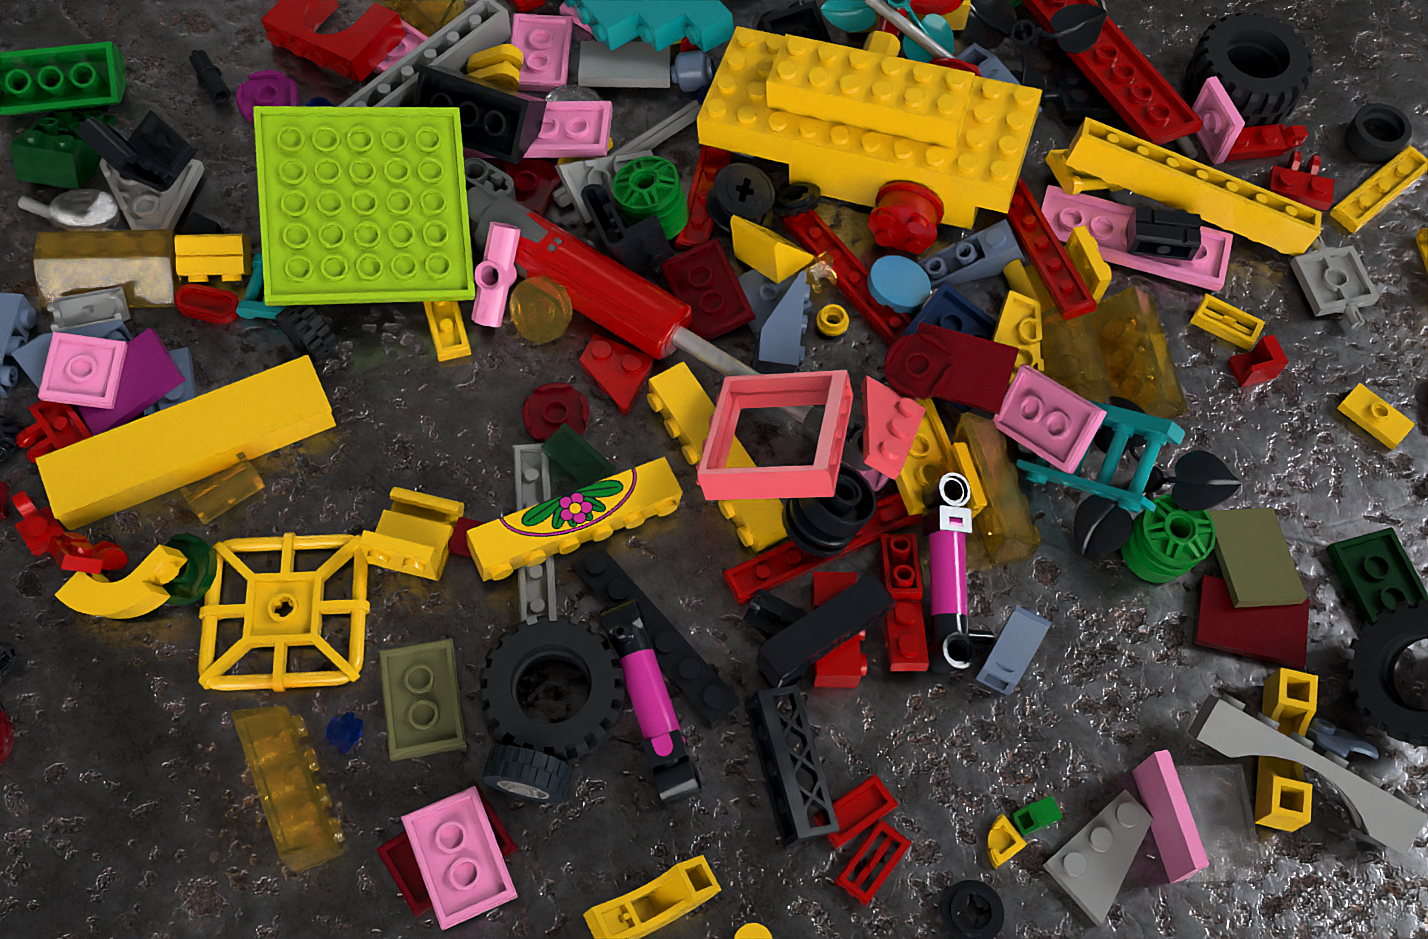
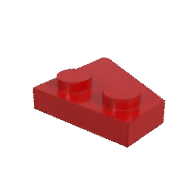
[580,333,654,415]

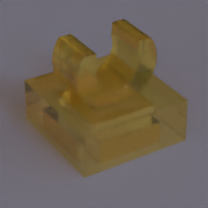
[798,250,837,294]

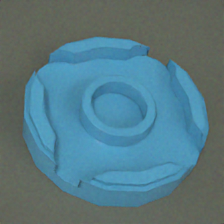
[867,255,931,313]

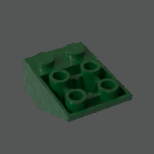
[10,109,117,189]

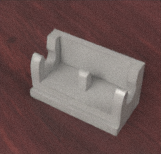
[47,286,131,332]

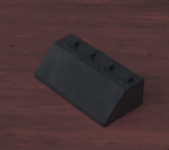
[412,65,547,164]

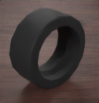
[1345,103,1412,163]

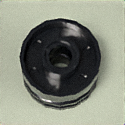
[782,463,877,558]

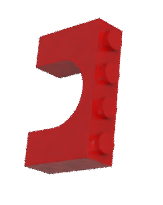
[261,0,406,83]

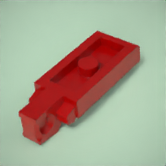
[1225,124,1308,161]

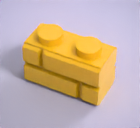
[174,233,252,282]

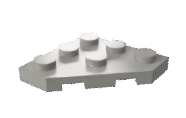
[99,158,205,245]

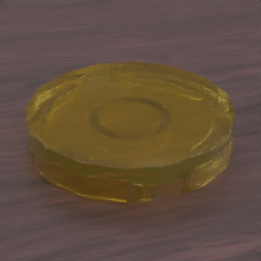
[509,276,573,343]

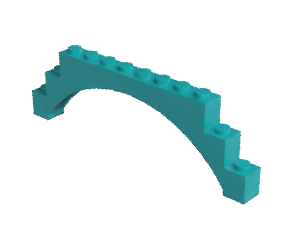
[563,0,734,53]

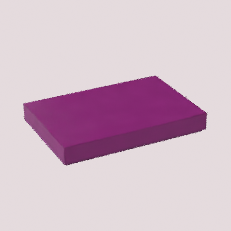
[76,327,186,436]

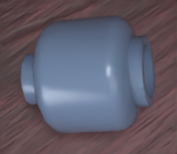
[670,49,716,92]

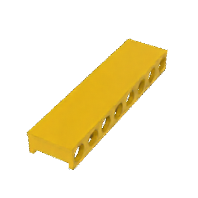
[35,355,337,531]

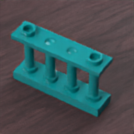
[1016,399,1185,513]

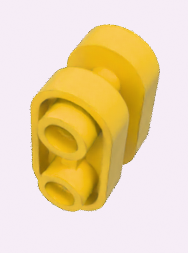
[467,44,524,91]

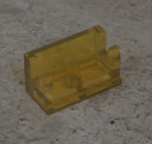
[179,452,265,525]

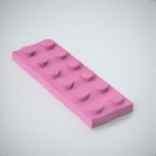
[463,101,613,158]
[1041,184,1233,292]

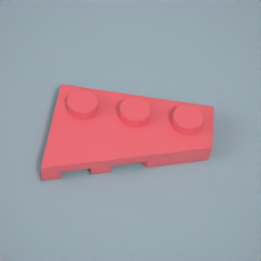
[861,375,926,480]

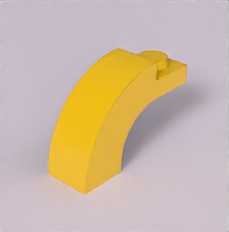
[55,544,188,619]
[583,855,721,939]

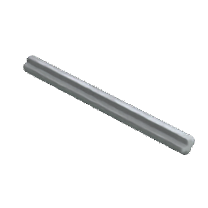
[552,100,702,207]

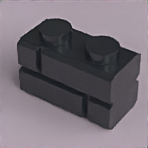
[1127,205,1201,261]

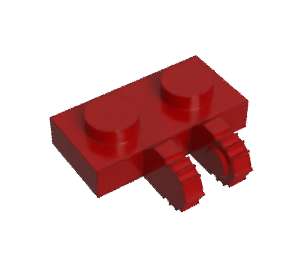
[1267,150,1335,211]
[16,400,93,464]
[47,532,128,574]

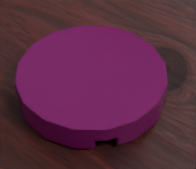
[235,70,300,123]

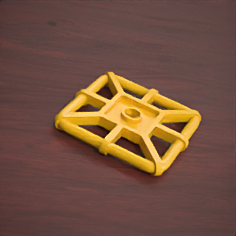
[198,532,370,692]

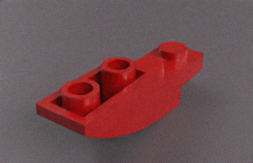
[880,534,929,671]

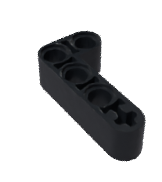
[756,573,897,688]

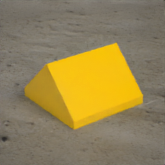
[730,214,814,284]

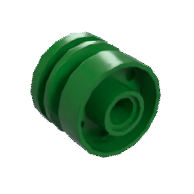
[612,156,690,240]
[1121,494,1216,584]

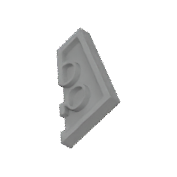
[554,150,654,223]
[1043,789,1153,926]

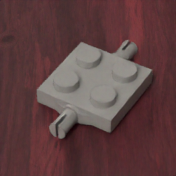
[1290,234,1380,329]

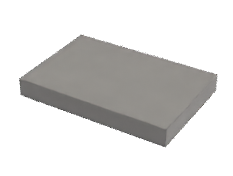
[578,41,670,88]

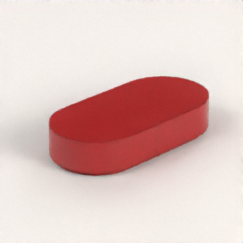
[174,283,239,324]

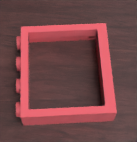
[696,370,853,500]

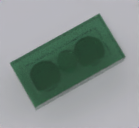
[541,422,616,487]

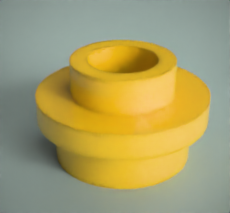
[816,304,849,336]

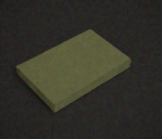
[1207,508,1307,608]
[378,638,467,761]

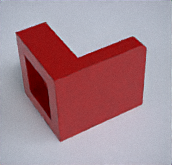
[1228,334,1289,388]

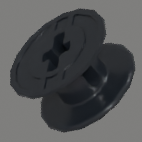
[706,163,775,233]

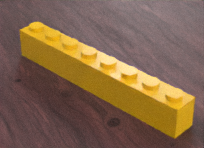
[1065,117,1322,257]

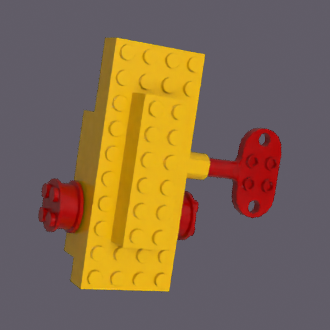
[696,0,1042,254]

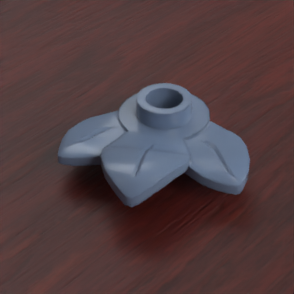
[1305,718,1379,759]

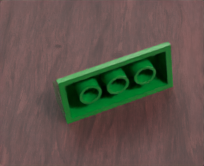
[0,41,127,116]

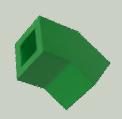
[1012,795,1063,836]

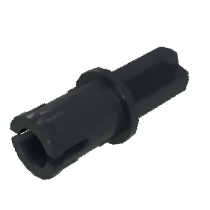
[189,49,231,103]

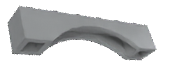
[1187,693,1428,856]

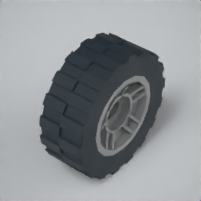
[482,745,573,804]

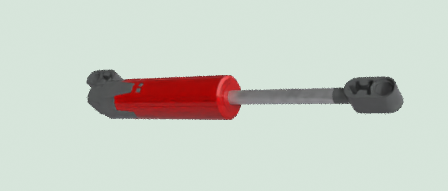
[464,158,873,471]

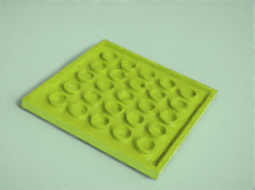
[253,106,475,306]

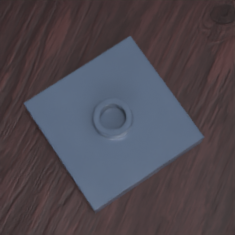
[737,269,813,337]

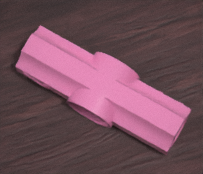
[471,222,521,327]

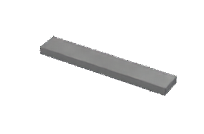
[513,443,557,625]

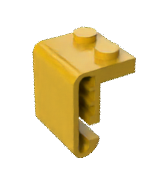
[1003,225,1112,323]
[359,486,464,581]

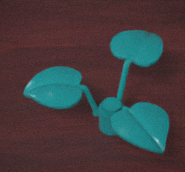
[821,0,954,63]

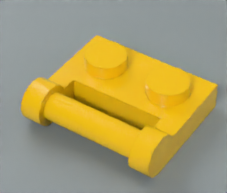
[1045,149,1124,195]

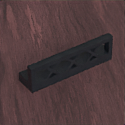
[744,685,840,849]

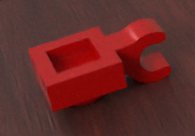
[10,490,66,557]

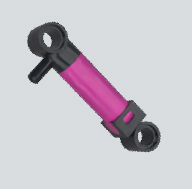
[922,472,994,674]
[600,598,703,806]

